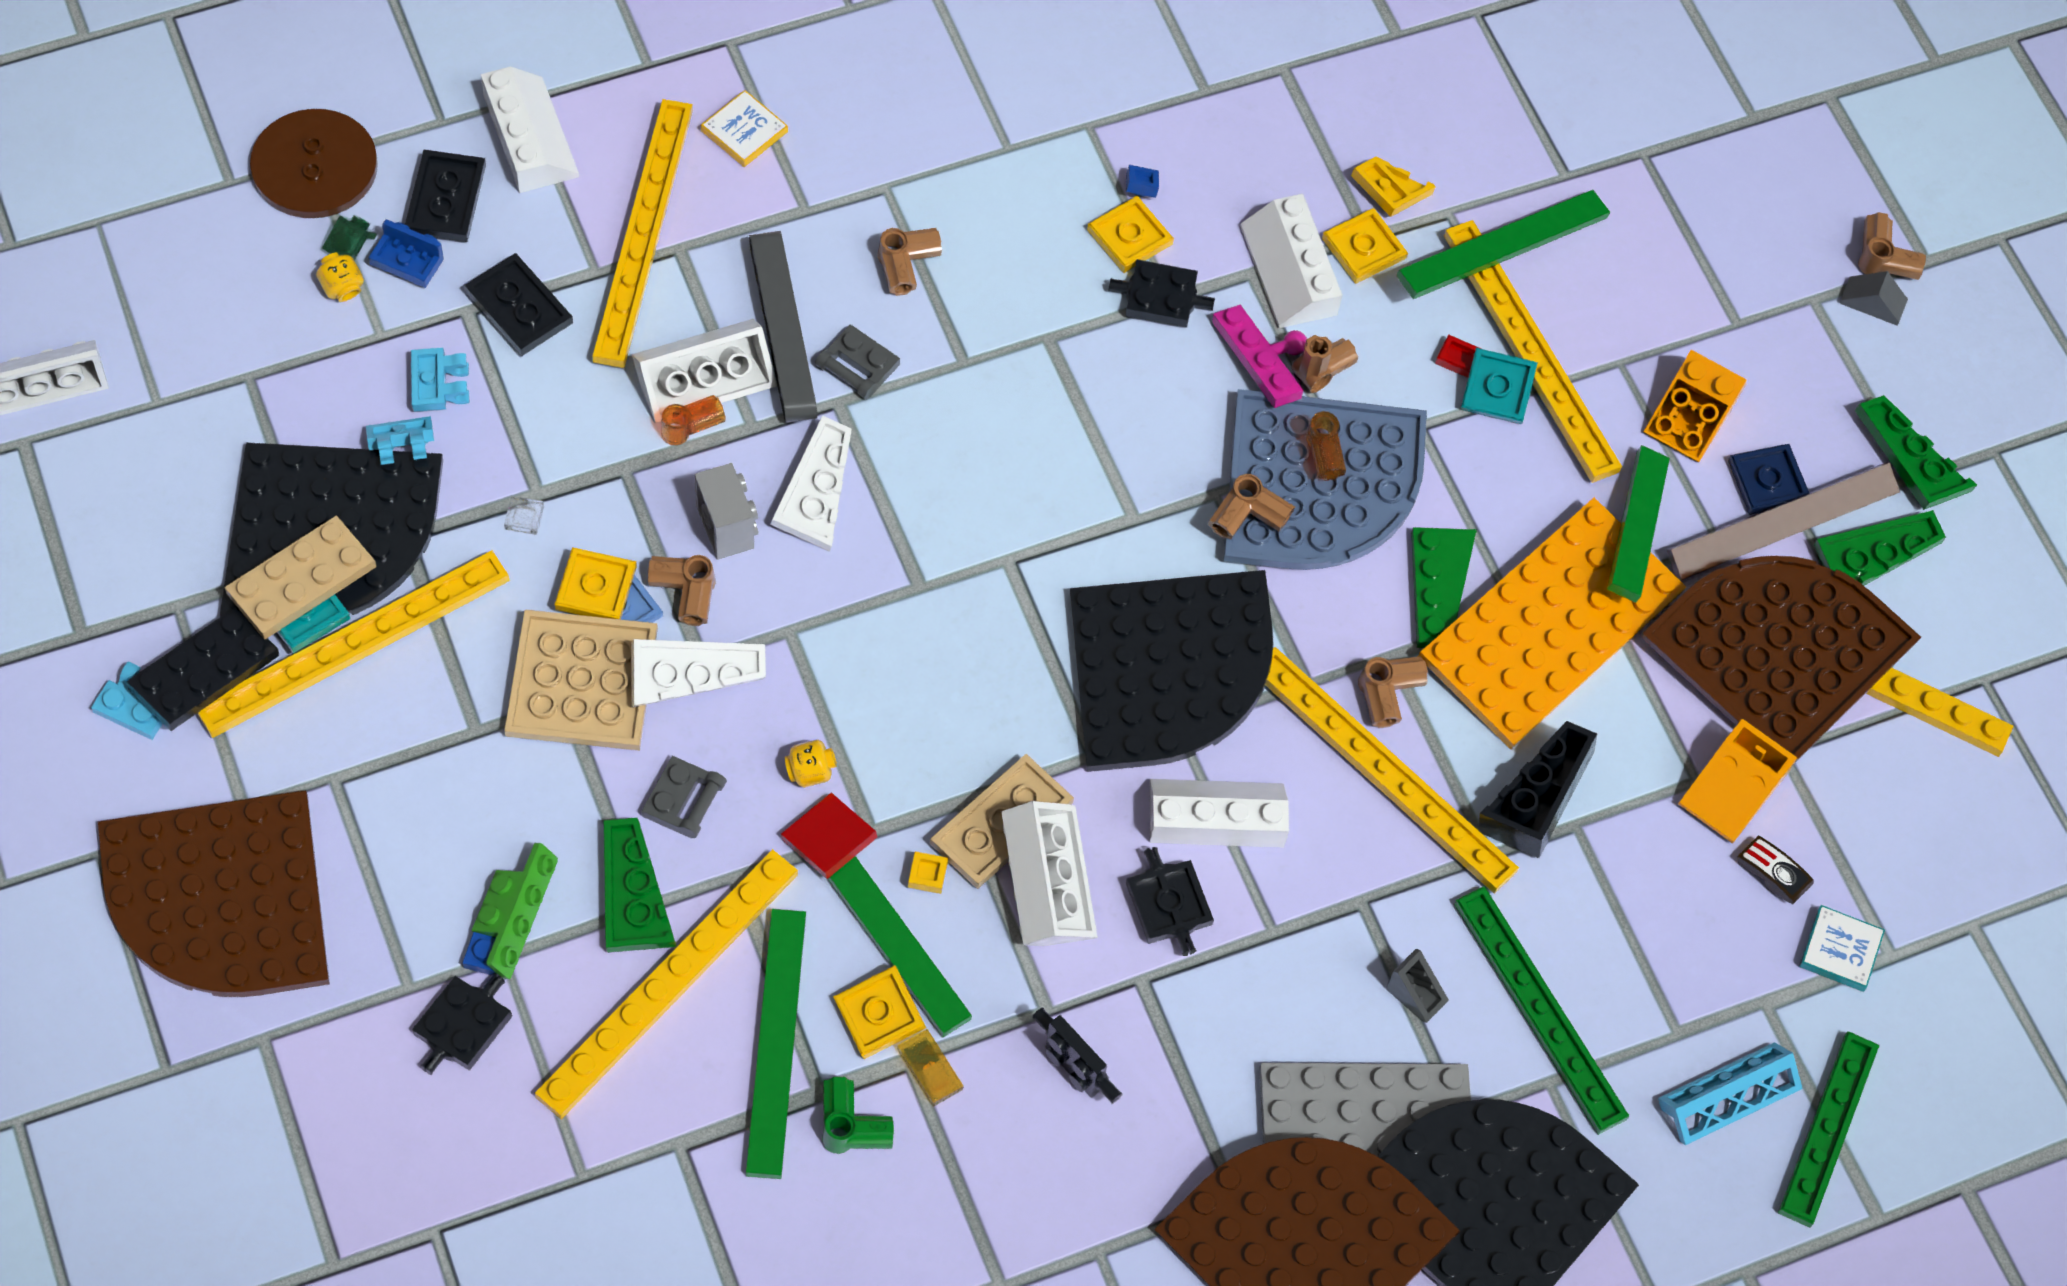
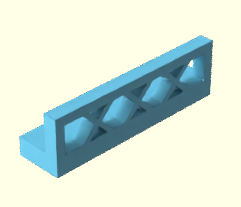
[1658,1042,1803,1145]

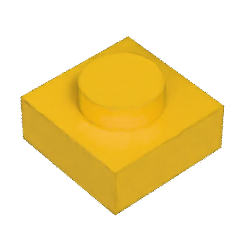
[908,851,948,894]

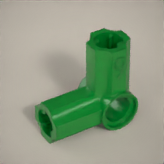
[822,1077,894,1154]

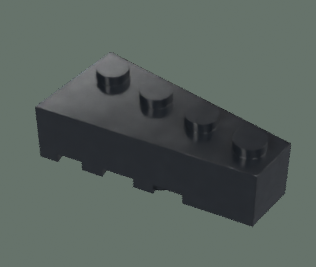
[1478,721,1597,858]

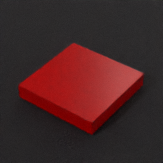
[781,792,878,879]

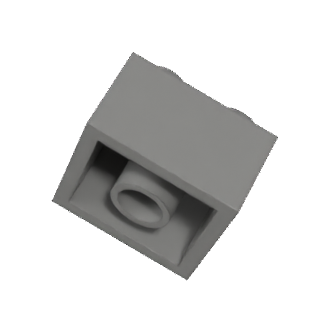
[695,463,758,560]

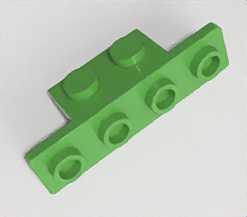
[471,843,558,979]

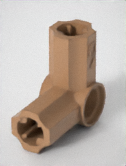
[1858,212,1926,280]
[877,228,942,296]
[1292,335,1358,393]
[1208,474,1295,539]
[648,555,716,626]
[1358,656,1428,728]

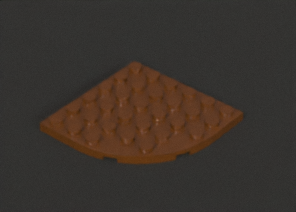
[1641,556,1921,765]
[98,790,330,997]
[1155,1137,1460,1286]

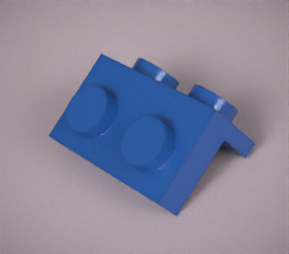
[368,219,444,288]

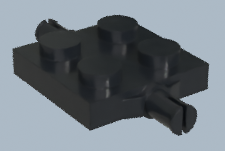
[1108,259,1215,328]
[1126,847,1214,956]
[412,973,513,1075]
[1032,1007,1123,1104]

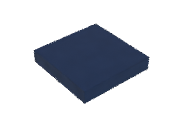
[1728,444,1809,515]

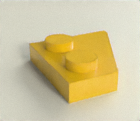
[1351,156,1436,217]

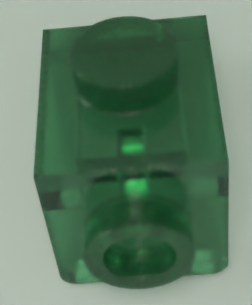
[322,215,377,261]

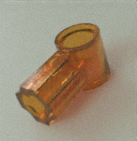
[661,395,726,446]
[1306,411,1346,481]

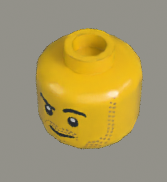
[316,252,364,302]
[785,740,837,788]

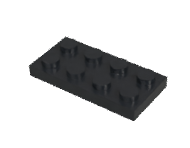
[126,607,279,731]

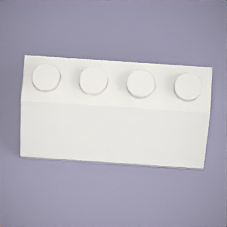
[481,66,579,193]
[1240,194,1343,329]
[632,319,777,423]
[0,340,109,415]
[1150,779,1289,848]
[1001,801,1098,946]

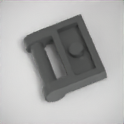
[815,324,900,400]
[641,755,727,838]

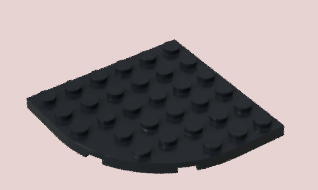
[220,442,443,617]
[1070,570,1273,772]
[1378,1099,1639,1286]

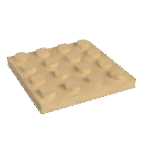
[504,610,658,751]

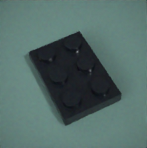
[405,149,486,242]
[464,253,573,356]

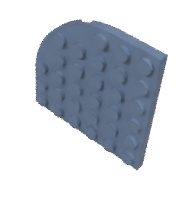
[1223,389,1427,570]

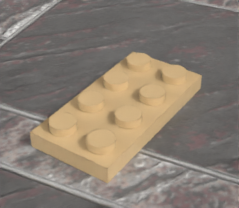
[225,515,376,640]
[930,754,1074,889]

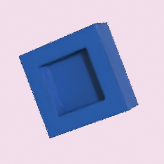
[1126,165,1159,198]
[463,932,498,976]

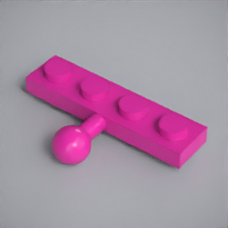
[1212,304,1307,408]

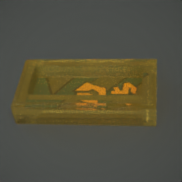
[897,1029,964,1107]

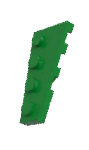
[1855,395,1977,510]
[1814,510,1946,586]
[1411,527,1477,648]
[604,817,677,953]

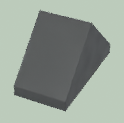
[1839,271,1908,326]
[1386,949,1449,1023]

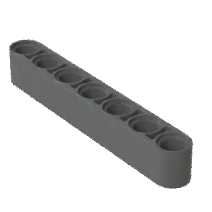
[749,231,817,423]

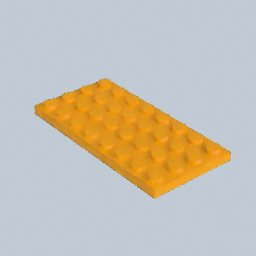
[1417,497,1686,750]

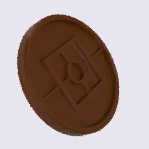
[250,109,378,218]

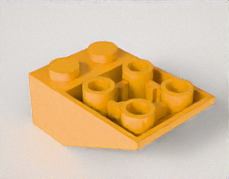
[1643,350,1747,462]
[1678,719,1797,844]

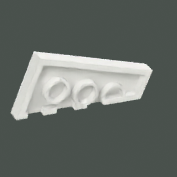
[770,415,852,552]
[631,639,766,708]

